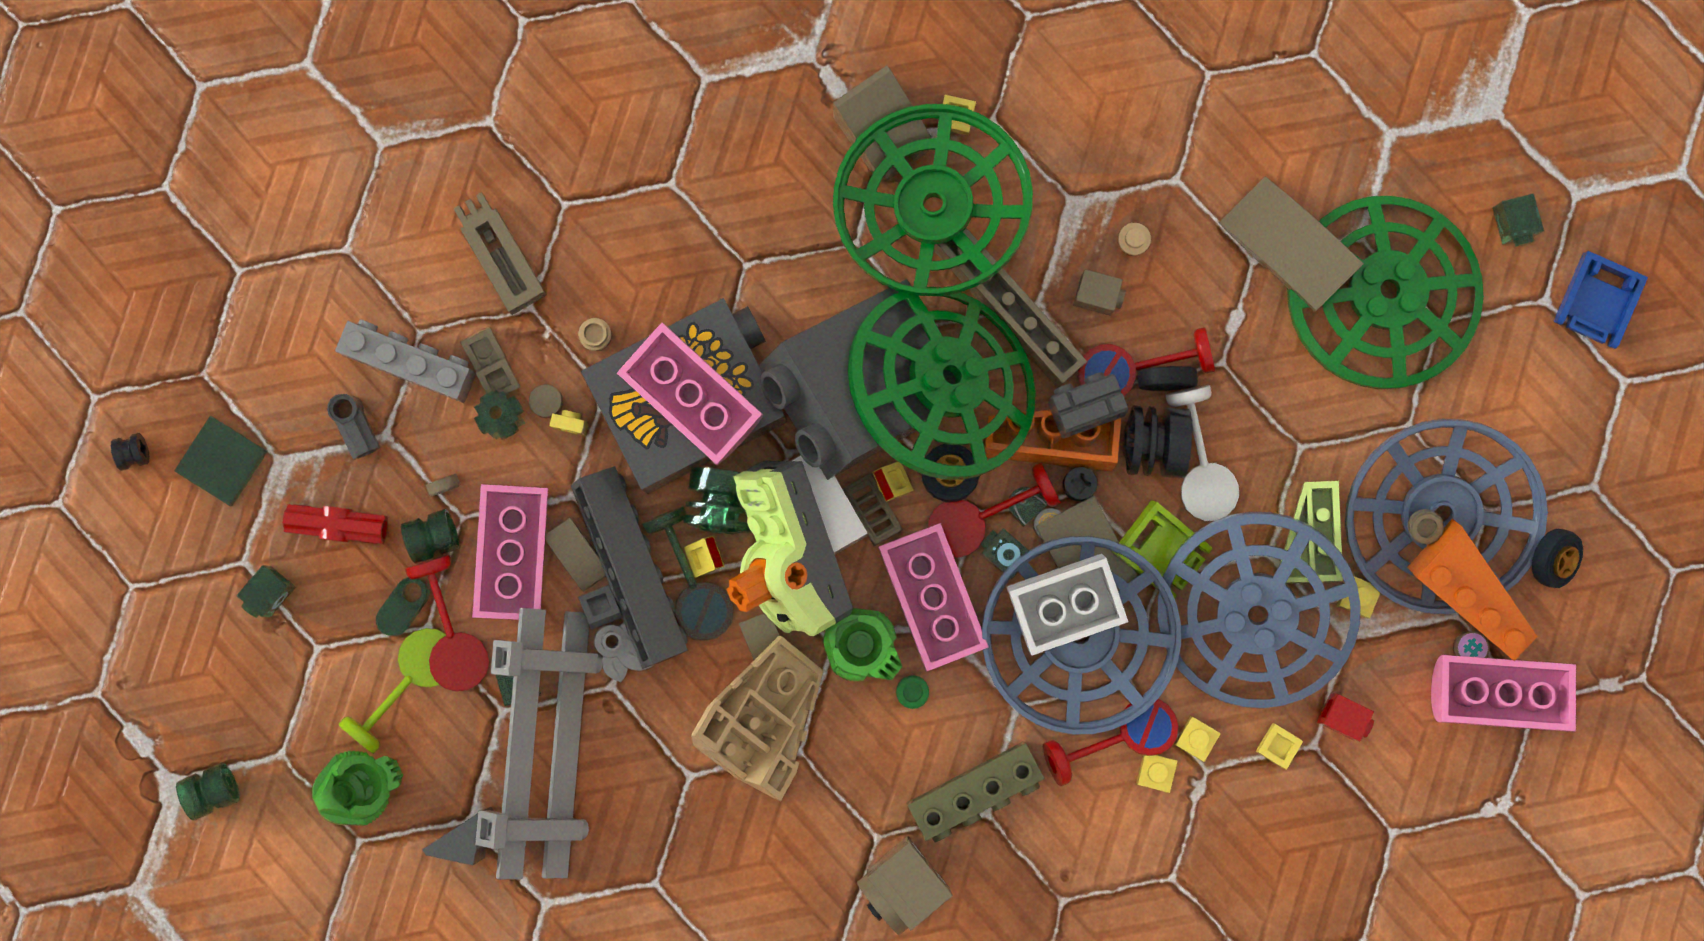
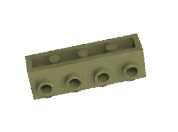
[907,742,1044,843]

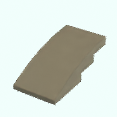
[1219,176,1364,312]

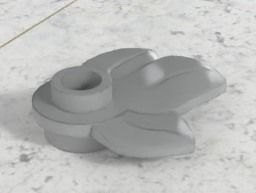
[594,622,653,682]

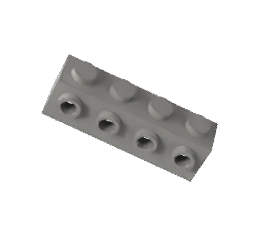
[335,319,476,403]

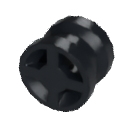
[111,433,150,471]
[1062,467,1097,501]

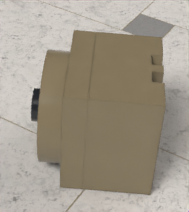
[857,836,953,935]

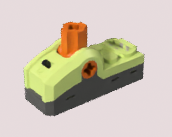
[726,461,853,636]

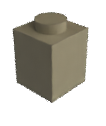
[1073,269,1126,316]

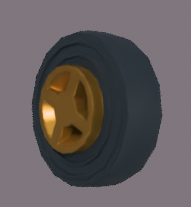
[921,444,980,502]
[1532,529,1583,588]

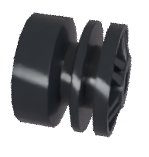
[1123,405,1192,478]

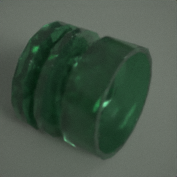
[683,467,752,535]

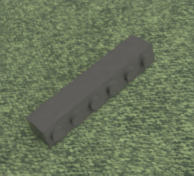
[571,466,688,669]

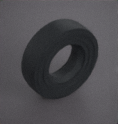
[1138,366,1198,391]

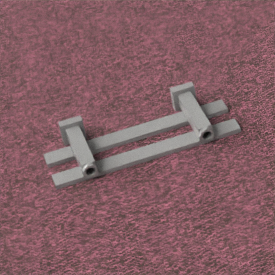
[475,608,603,880]

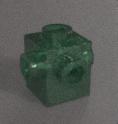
[474,390,525,440]

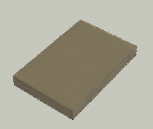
[1036,495,1137,591]

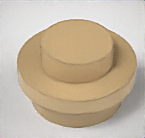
[1118,223,1151,256]
[578,318,611,351]

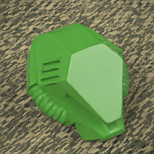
[824,608,903,682]
[312,751,403,826]

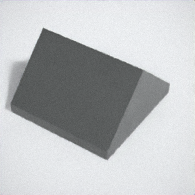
[422,807,494,865]

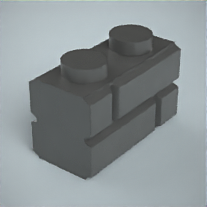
[1048,372,1128,439]

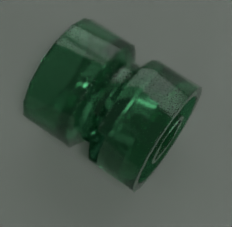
[401,509,460,564]
[176,762,240,821]

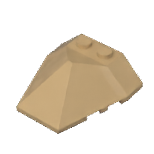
[691,636,823,801]

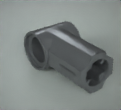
[327,394,381,460]

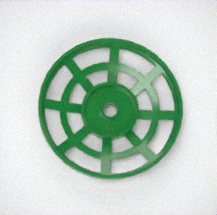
[833,104,1033,296]
[1287,196,1484,389]
[848,287,1036,480]

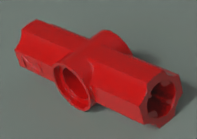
[282,504,388,544]

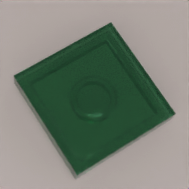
[174,416,268,506]

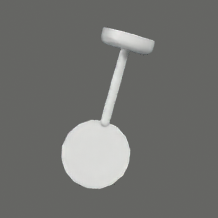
[1165,385,1239,521]

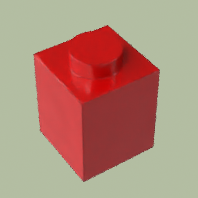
[1317,693,1374,742]

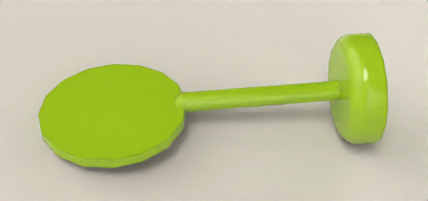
[338,628,446,754]

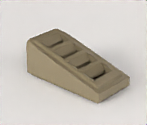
[843,474,903,546]

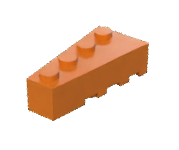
[983,408,1121,471]
[1407,518,1538,661]

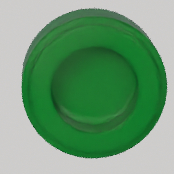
[896,675,929,709]

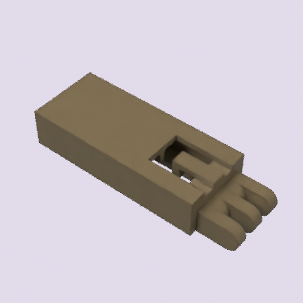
[453,192,547,315]

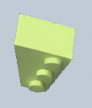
[1279,481,1343,583]

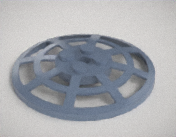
[1345,419,1548,614]
[1157,512,1361,708]
[981,536,1181,735]

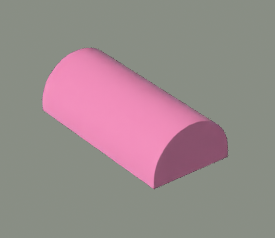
[617,322,763,465]
[472,484,548,620]
[878,523,988,672]
[1431,655,1576,732]

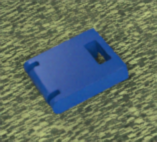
[1554,251,1648,349]

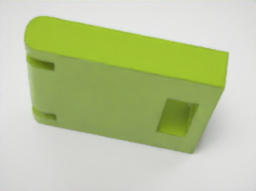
[1112,500,1213,599]

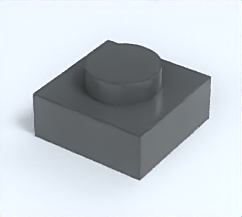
[578,585,622,630]

